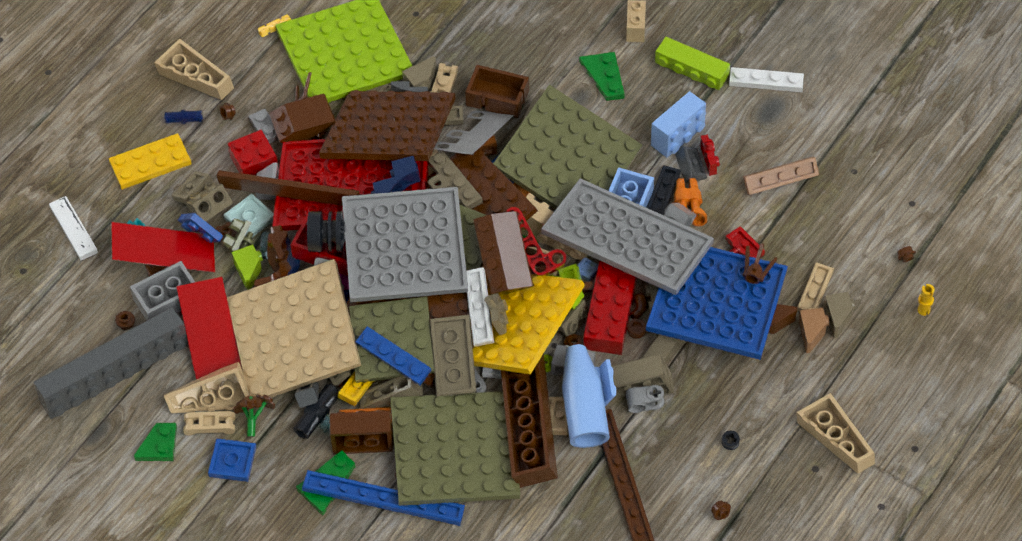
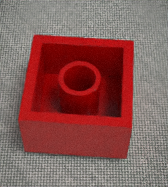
[228,129,278,176]

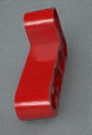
[506,207,566,276]

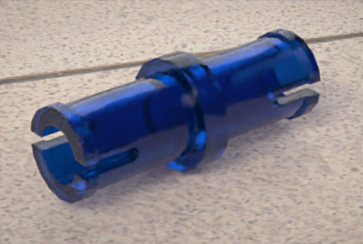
[164,109,203,124]

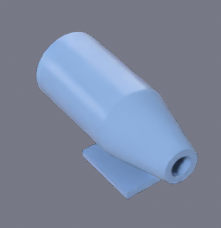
[562,344,616,448]

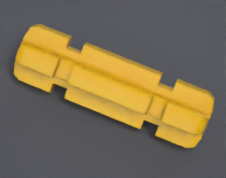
[258,14,291,37]

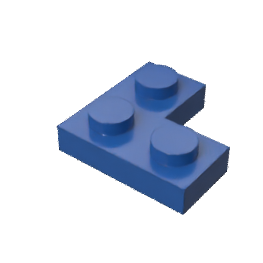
[178,213,223,243]

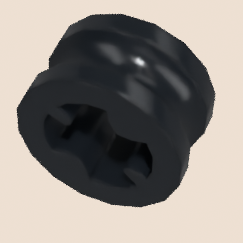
[721,430,740,450]

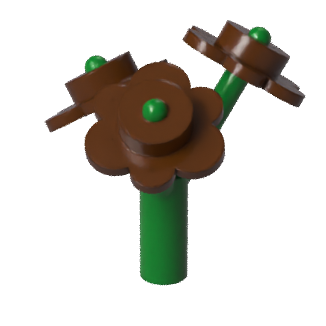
[233,394,275,437]

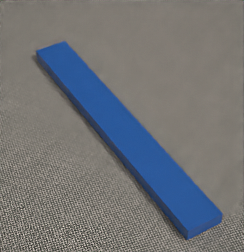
[302,470,465,526]

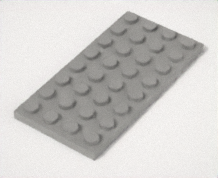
[541,178,714,295]

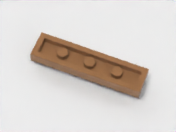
[743,156,819,195]

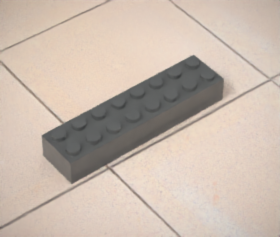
[33,307,189,419]

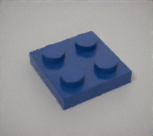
[208,439,256,482]

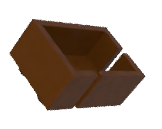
[465,65,529,118]

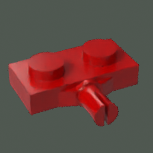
[700,134,720,176]
[725,226,765,258]

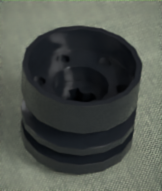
[307,211,346,252]

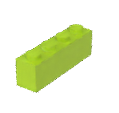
[655,37,730,90]

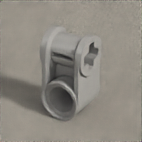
[626,385,664,413]

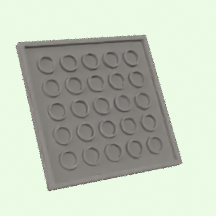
[342,187,468,302]

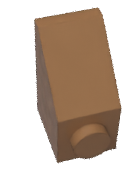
[799,308,829,353]

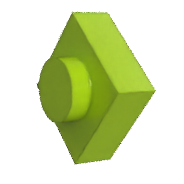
[558,264,581,280]

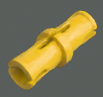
[918,284,935,316]

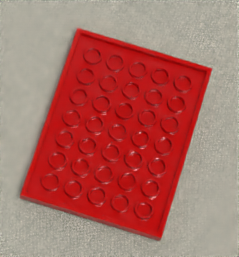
[272,139,428,231]

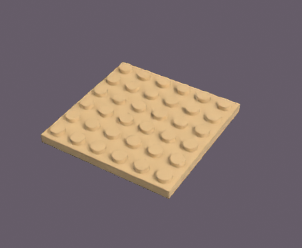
[227,259,362,398]

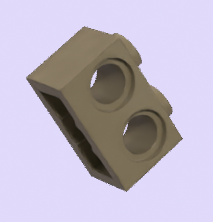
[185,182,233,221]

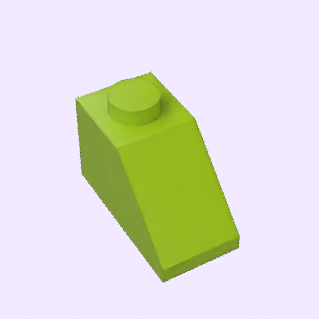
[232,244,263,290]

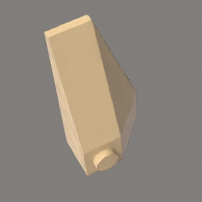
[164,362,250,413]

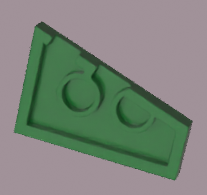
[579,52,625,101]
[296,450,356,516]

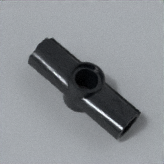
[293,384,339,439]

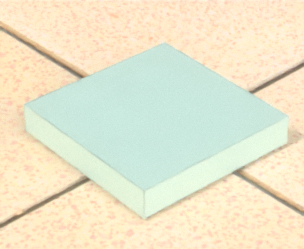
[223,193,274,237]

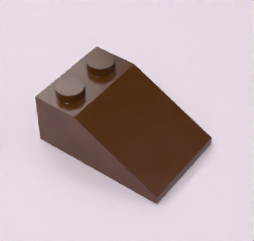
[269,93,336,144]

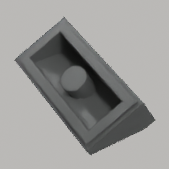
[676,146,707,183]

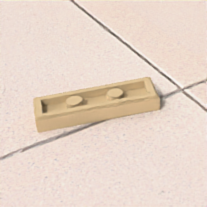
[797,263,834,312]

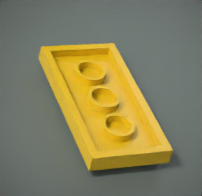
[109,133,192,190]

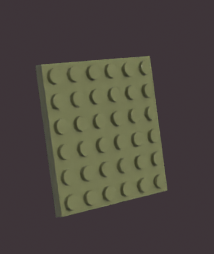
[493,85,642,209]
[390,391,521,506]

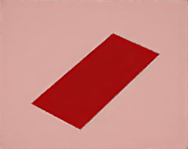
[111,222,215,272]
[176,277,242,380]

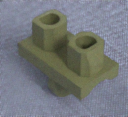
[221,218,255,254]

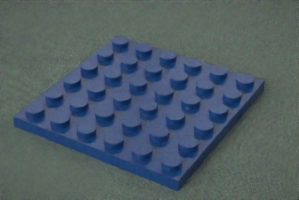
[646,247,788,360]

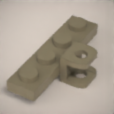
[428,151,483,209]

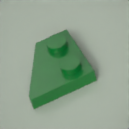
[134,423,177,461]

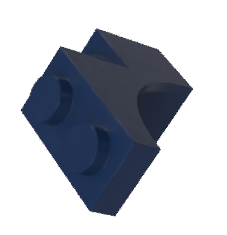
[371,156,421,194]

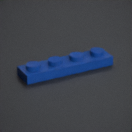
[356,326,432,386]

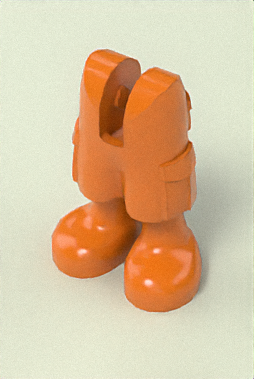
[674,178,707,226]

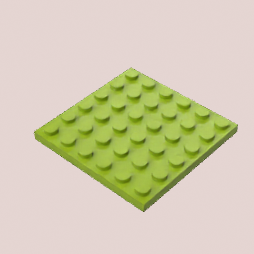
[275,0,412,102]

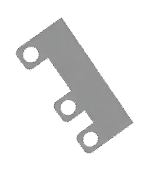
[434,110,514,155]

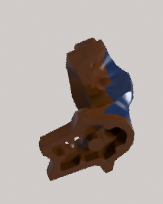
[254,225,300,287]

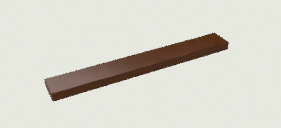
[216,170,360,206]
[601,409,654,541]

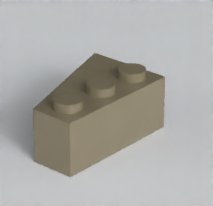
[611,354,674,398]

